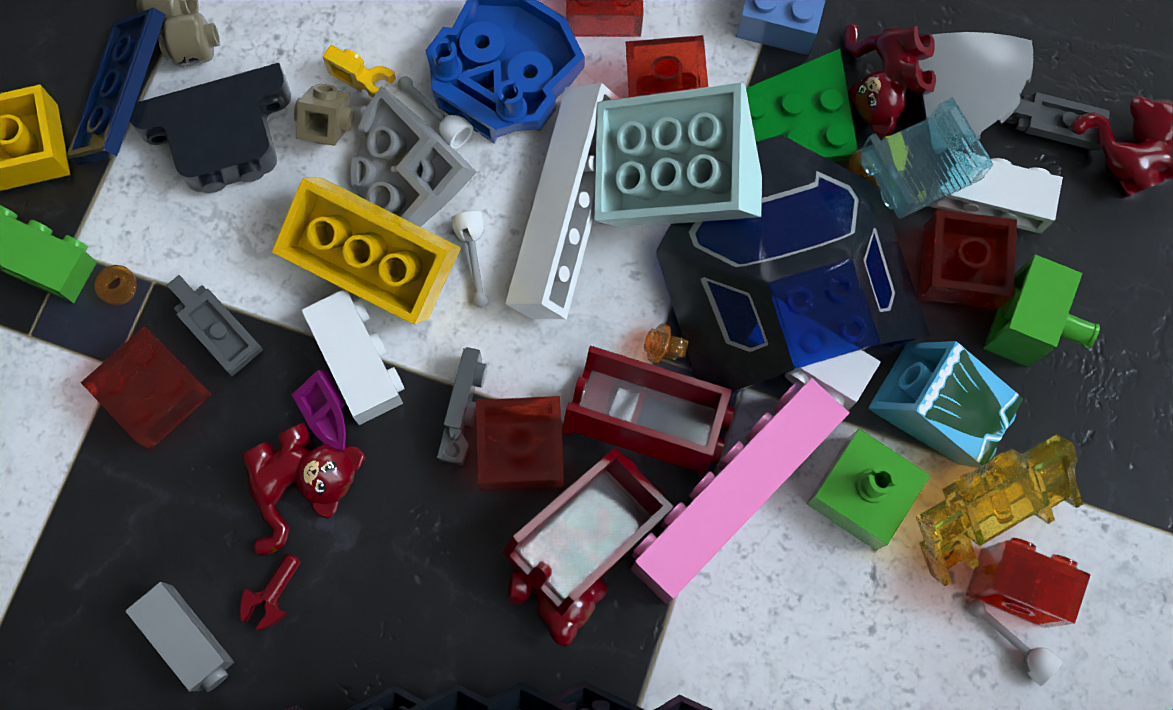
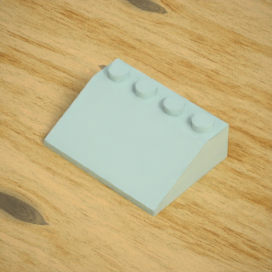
[594,83,762,227]

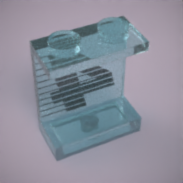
[860,97,994,219]

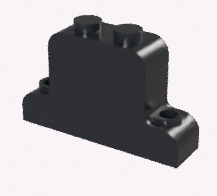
[130,62,291,193]

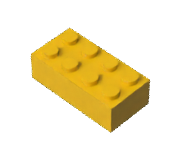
[0,85,70,191]
[272,177,461,325]

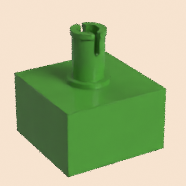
[983,254,1100,367]
[806,429,931,550]

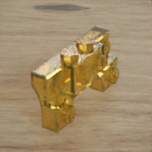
[916,434,1083,586]

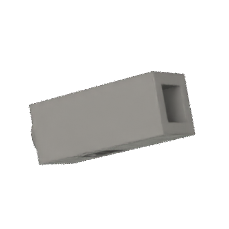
[126,582,234,692]

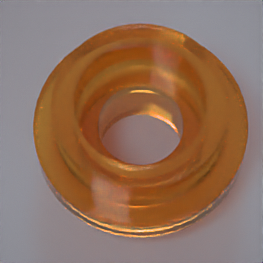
[95,265,137,305]

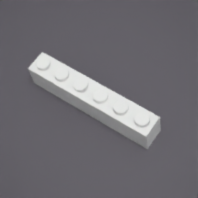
[505,83,620,319]

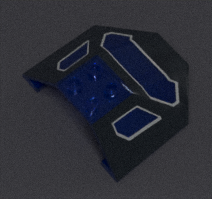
[656,135,930,395]

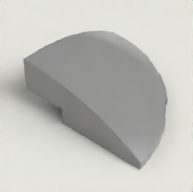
[919,32,1033,155]
[350,87,477,227]

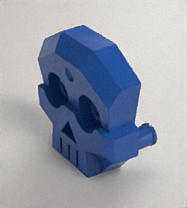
[425,0,585,144]

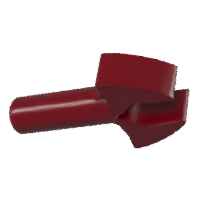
[240,554,301,631]

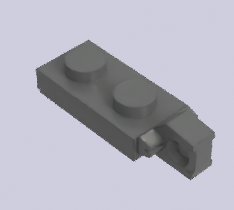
[1004,92,1110,151]
[167,275,263,376]
[437,347,487,465]

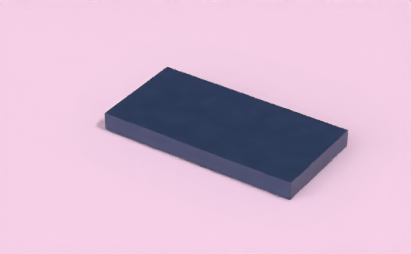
[67,7,166,165]

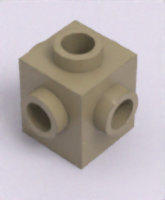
[294,84,354,146]

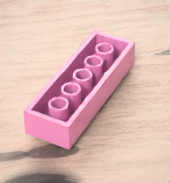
[630,378,850,605]

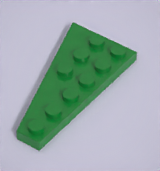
[746,49,858,162]

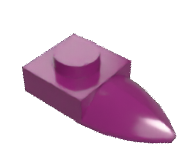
[292,370,347,450]

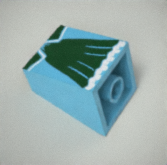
[868,341,1023,467]

